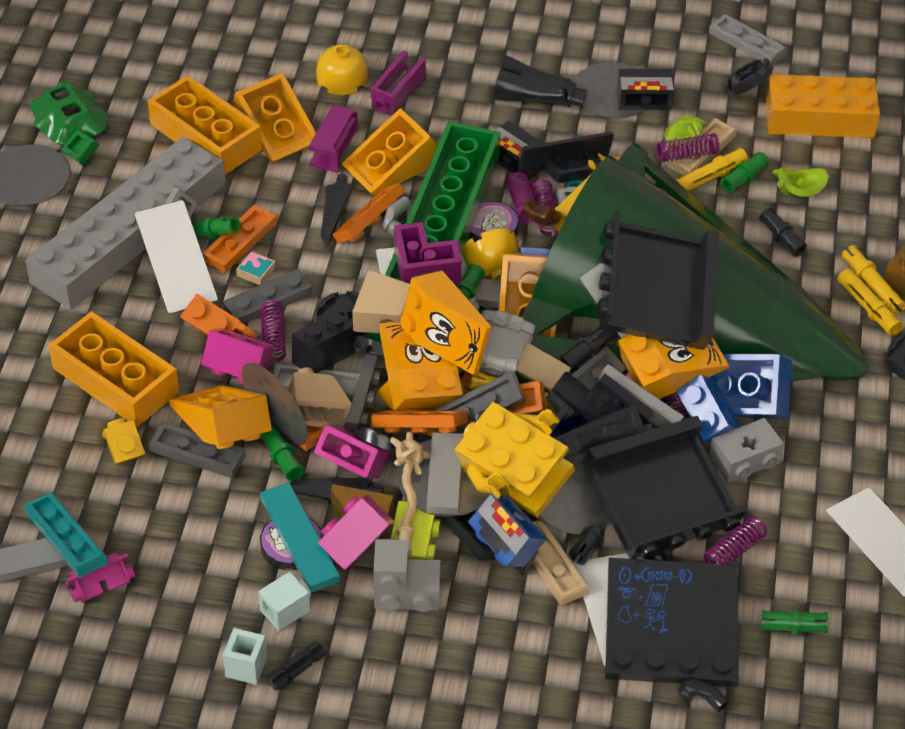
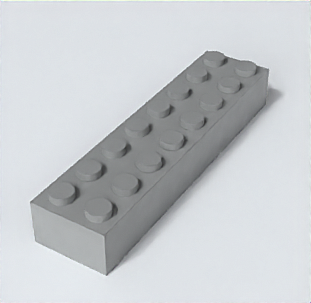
[25,137,226,310]

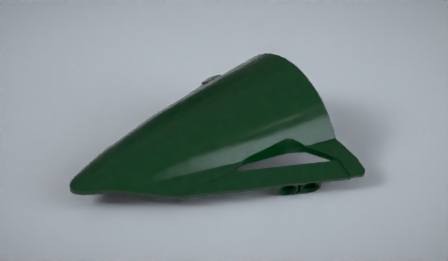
[521,143,868,382]

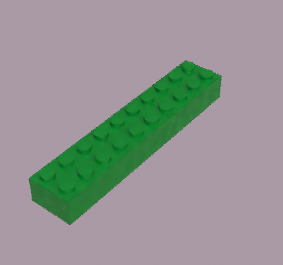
[366,121,501,343]

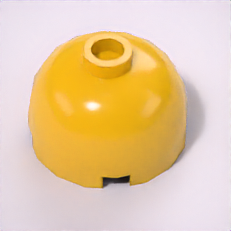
[316,45,368,95]
[461,228,520,280]

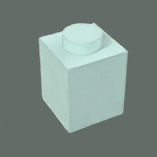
[258,572,311,631]
[223,628,268,685]

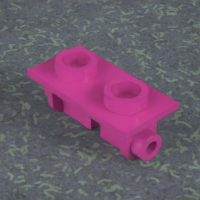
[66,553,135,603]

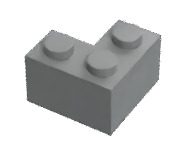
[373,539,440,612]

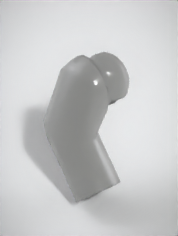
[382,197,411,235]

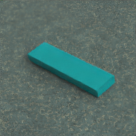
[260,482,340,593]
[23,492,108,578]

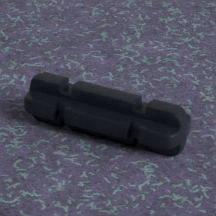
[266,641,326,690]

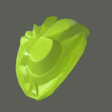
[664,115,708,151]
[772,167,829,197]

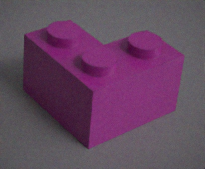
[394,222,462,286]

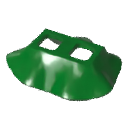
[30,80,107,145]

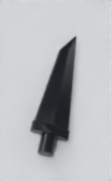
[321,173,353,247]
[289,476,384,500]

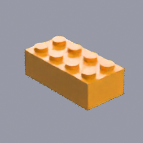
[765,74,880,138]
[147,75,263,175]
[48,311,180,427]

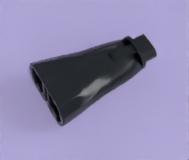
[493,55,587,108]

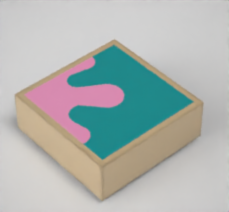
[236,251,276,285]

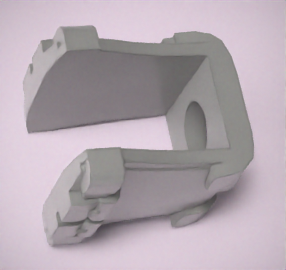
[479,310,536,377]

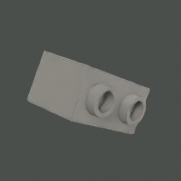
[709,418,784,483]

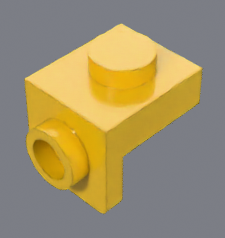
[102,418,145,465]

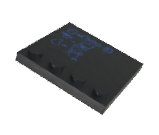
[605,557,739,687]

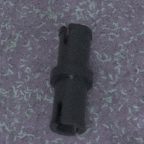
[759,208,807,257]
[560,327,618,371]

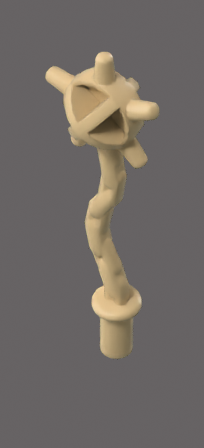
[390,432,430,556]

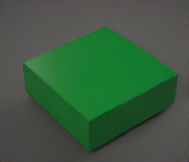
[61,129,100,166]

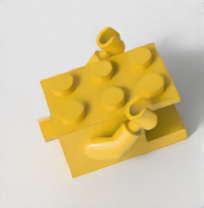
[455,402,575,518]

